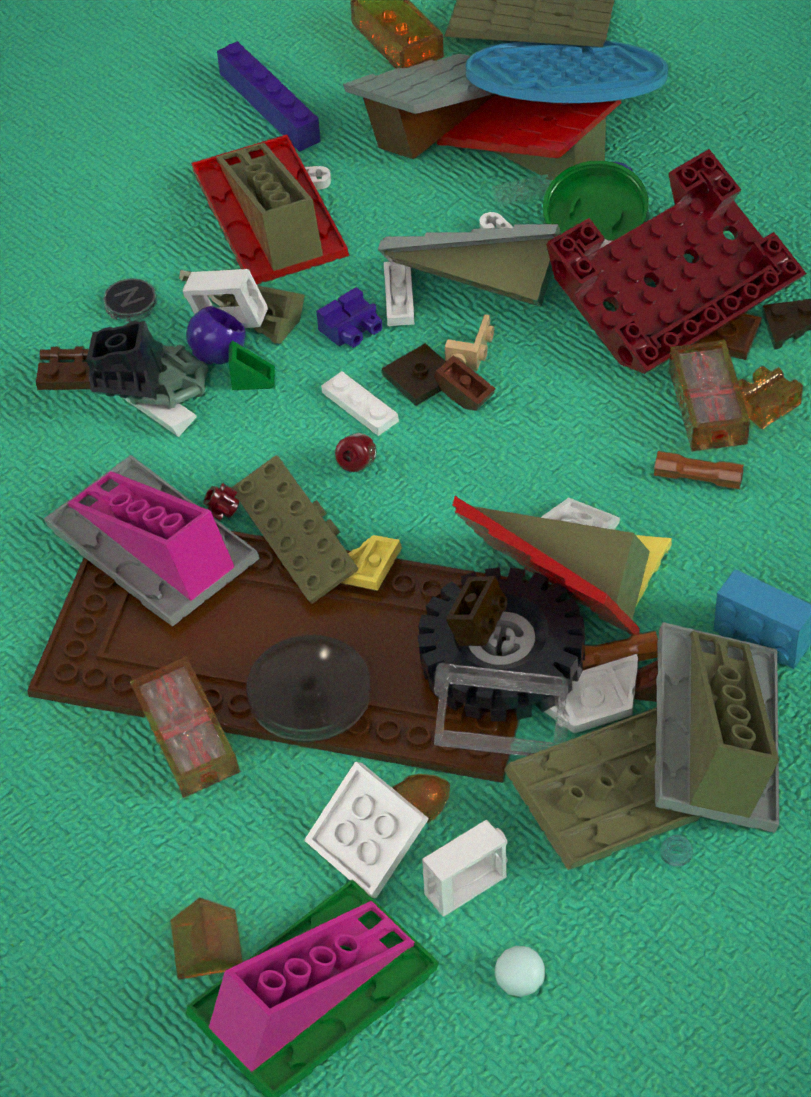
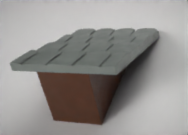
[343,54,495,160]

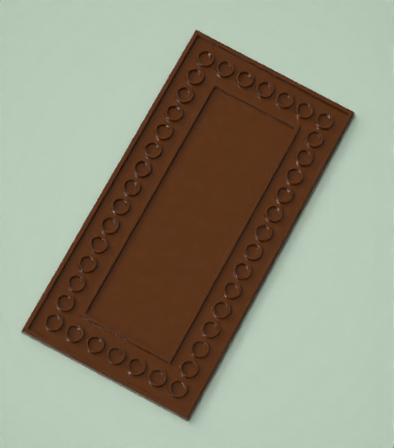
[27,531,553,783]

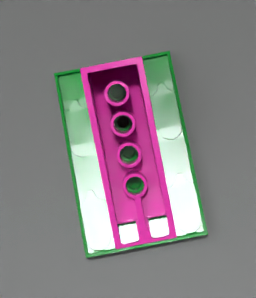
[185,879,439,1097]

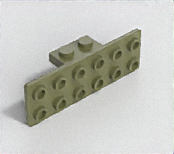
[232,455,358,604]

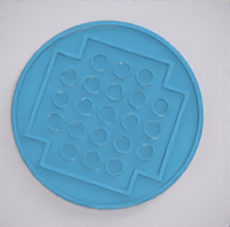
[466,41,668,103]

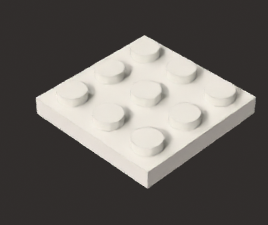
[304,762,429,898]

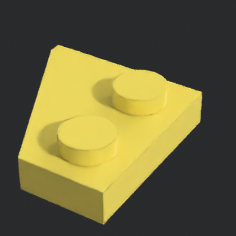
[342,535,402,590]

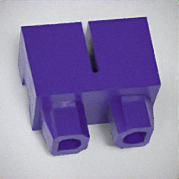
[316,287,383,348]

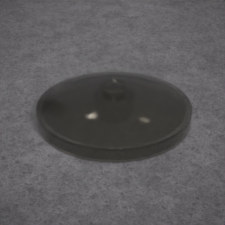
[246,635,371,742]

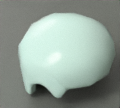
[495,946,545,997]

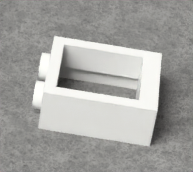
[183,269,268,328]
[422,819,508,917]

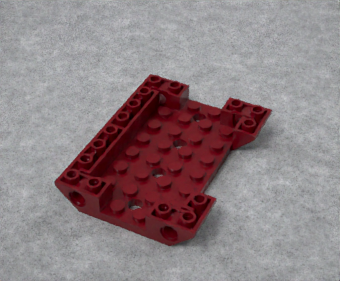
[546,149,807,374]

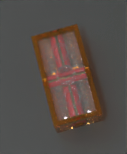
[669,340,750,451]
[130,656,240,798]

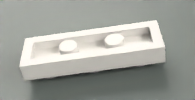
[384,262,415,326]
[321,372,399,436]

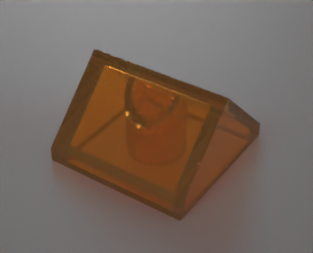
[170,897,243,980]

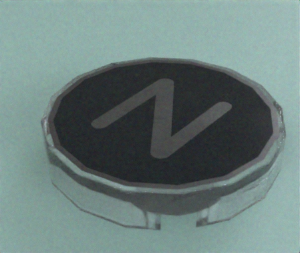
[103,278,157,322]

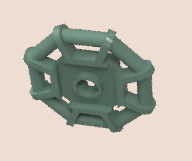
[128,345,209,409]

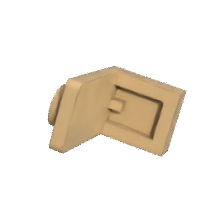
[445,314,494,371]

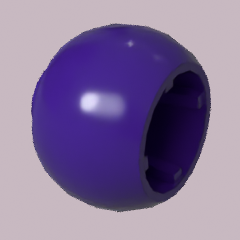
[186,306,246,365]

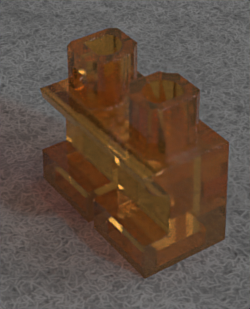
[733,366,803,429]

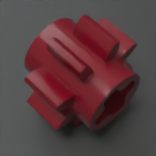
[203,483,239,521]

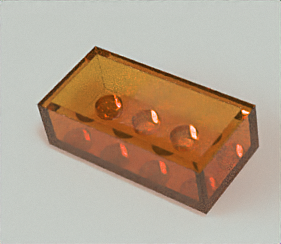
[350,0,444,69]

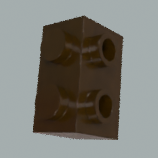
[446,576,508,646]

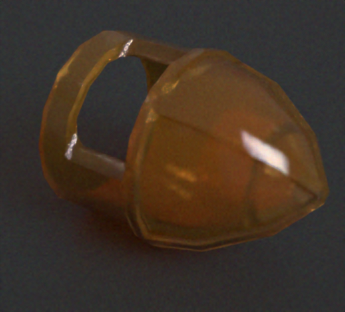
[392,774,450,823]

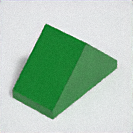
[228,341,275,390]

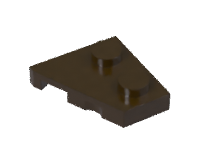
[762,299,811,350]

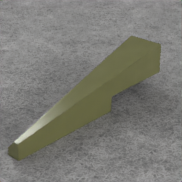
[179,270,305,344]

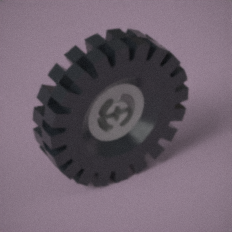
[418,567,585,722]

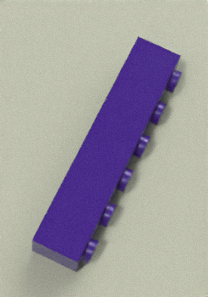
[217,41,321,152]

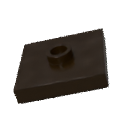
[382,343,446,406]

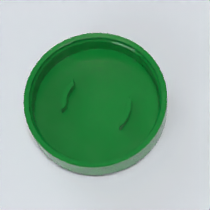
[543,161,649,241]

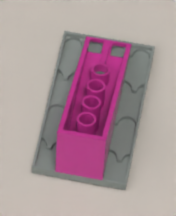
[44,455,260,626]

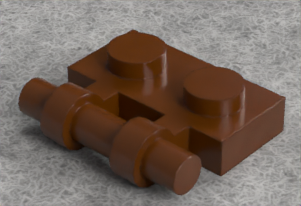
[36,346,91,390]

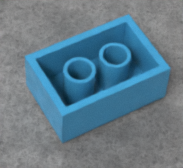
[714,569,811,669]

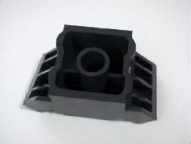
[86,321,165,400]

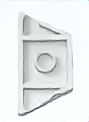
[544,654,638,734]

